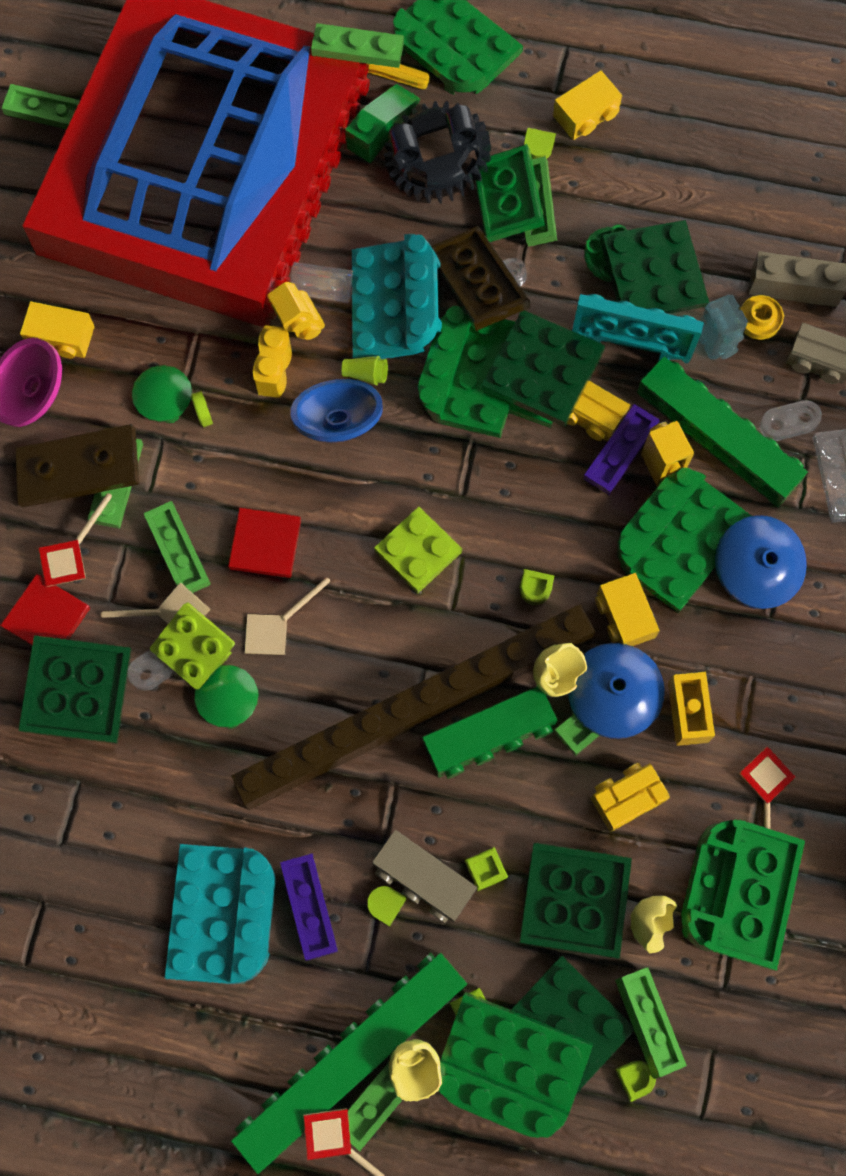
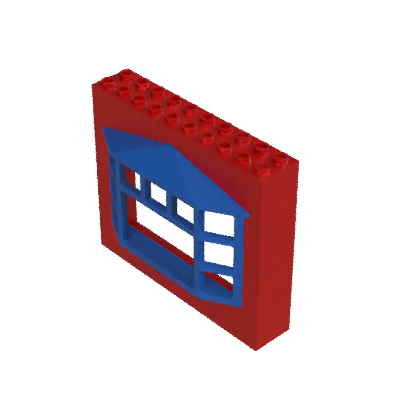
[23,0,370,328]

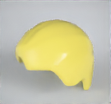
[533,643,587,697]
[631,895,677,954]
[389,1039,442,1102]

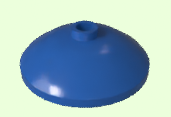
[290,379,383,443]
[715,515,807,609]
[568,643,665,739]

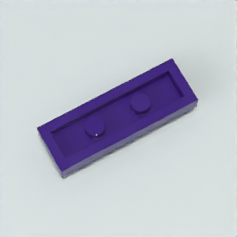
[583,404,660,495]
[280,854,338,961]

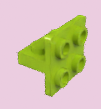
[150,602,235,690]

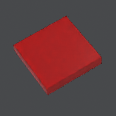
[229,508,302,578]
[0,574,91,646]

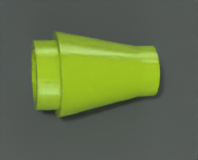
[342,355,388,386]

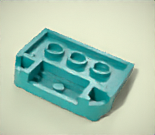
[352,234,442,359]
[572,294,704,363]
[165,844,276,984]

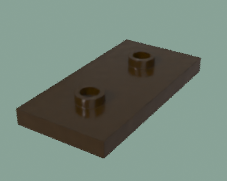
[431,226,530,331]
[15,424,139,508]

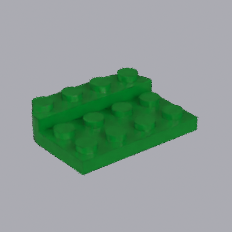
[393,0,523,95]
[418,306,515,438]
[617,467,752,613]
[681,820,805,971]
[439,992,594,1138]

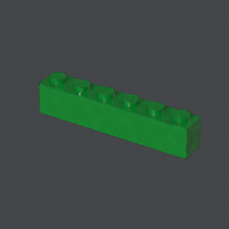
[637,356,808,508]

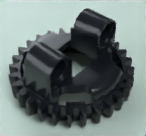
[384,101,492,204]

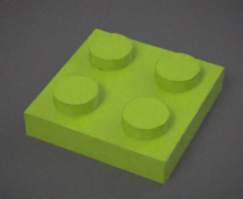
[374,507,462,594]

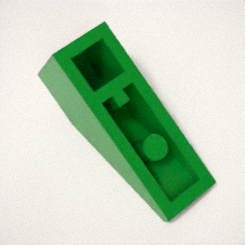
[345,84,420,163]

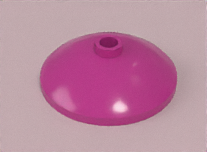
[0,338,62,427]

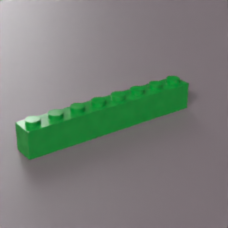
[231,953,468,1174]

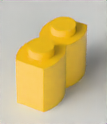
[267,282,325,340]
[253,325,292,398]

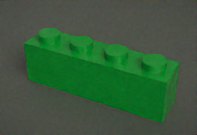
[423,687,557,779]

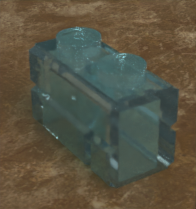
[699,294,748,360]

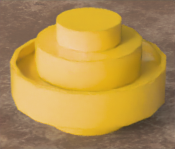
[738,295,784,340]

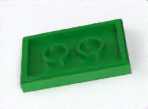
[476,144,545,242]

